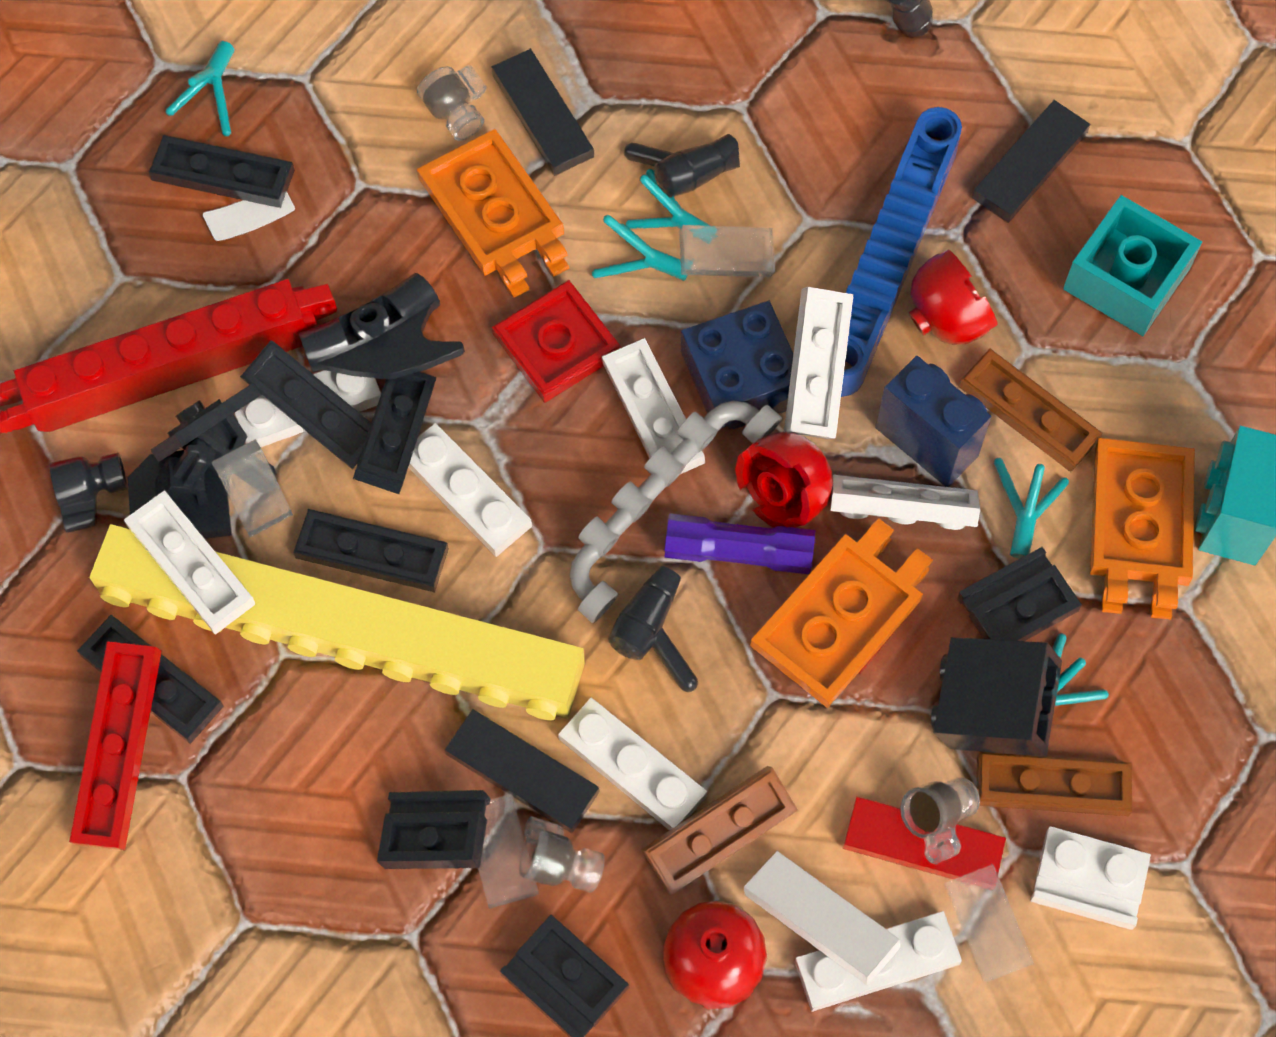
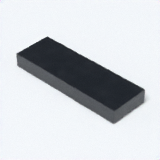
[491,49,594,176]
[972,100,1091,223]
[149,135,295,208]
[240,340,371,470]
[353,372,437,494]
[293,509,449,593]
[77,615,224,744]
[445,709,600,833]

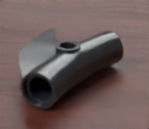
[299,273,465,380]

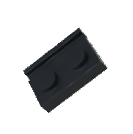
[957,546,1082,641]
[377,790,491,869]
[499,915,629,1037]

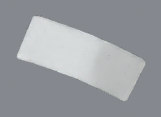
[203,191,295,241]

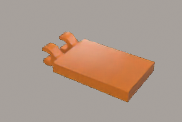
[417,129,569,298]
[1090,438,1195,620]
[750,518,933,708]

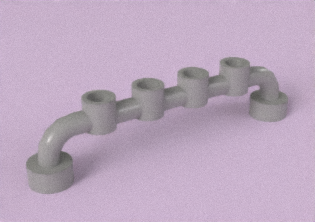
[570,401,782,623]

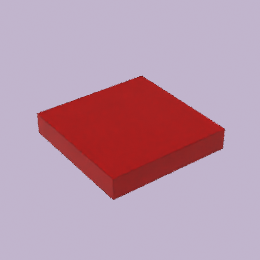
[492,280,622,403]

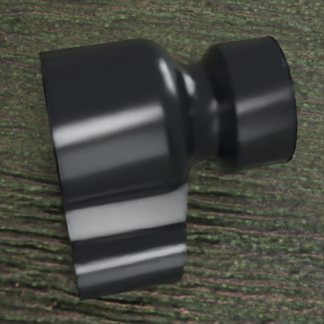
[49,452,128,533]

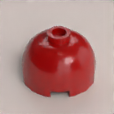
[908,249,998,345]
[735,432,833,528]
[663,900,767,1010]

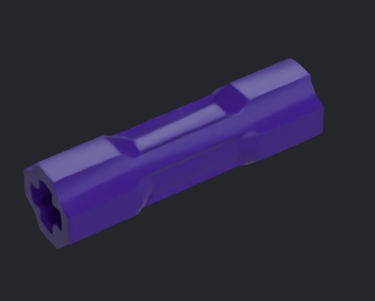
[665,513,815,574]

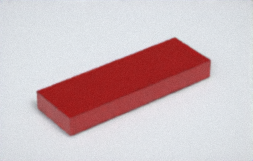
[843,796,1006,891]

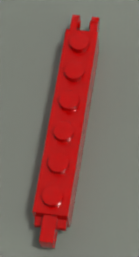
[0,278,337,434]

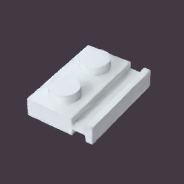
[1030,826,1151,930]

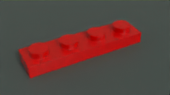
[69,641,162,851]

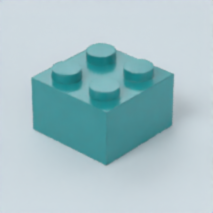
[1063,195,1202,336]
[1194,425,1276,566]

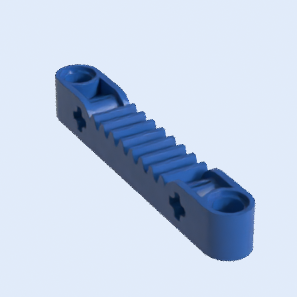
[841,107,962,397]

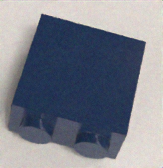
[681,300,793,429]
[876,355,992,487]

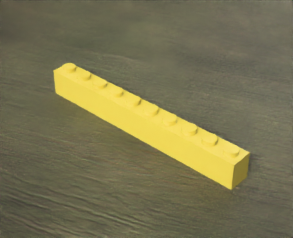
[89,524,585,720]

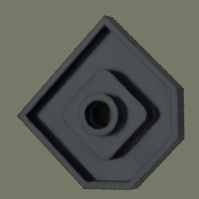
[151,383,277,490]
[127,439,232,539]

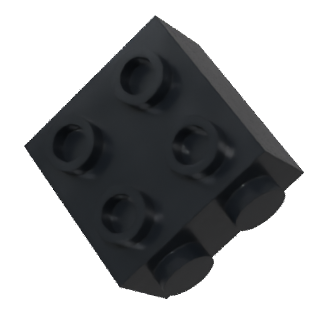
[931,637,1062,757]

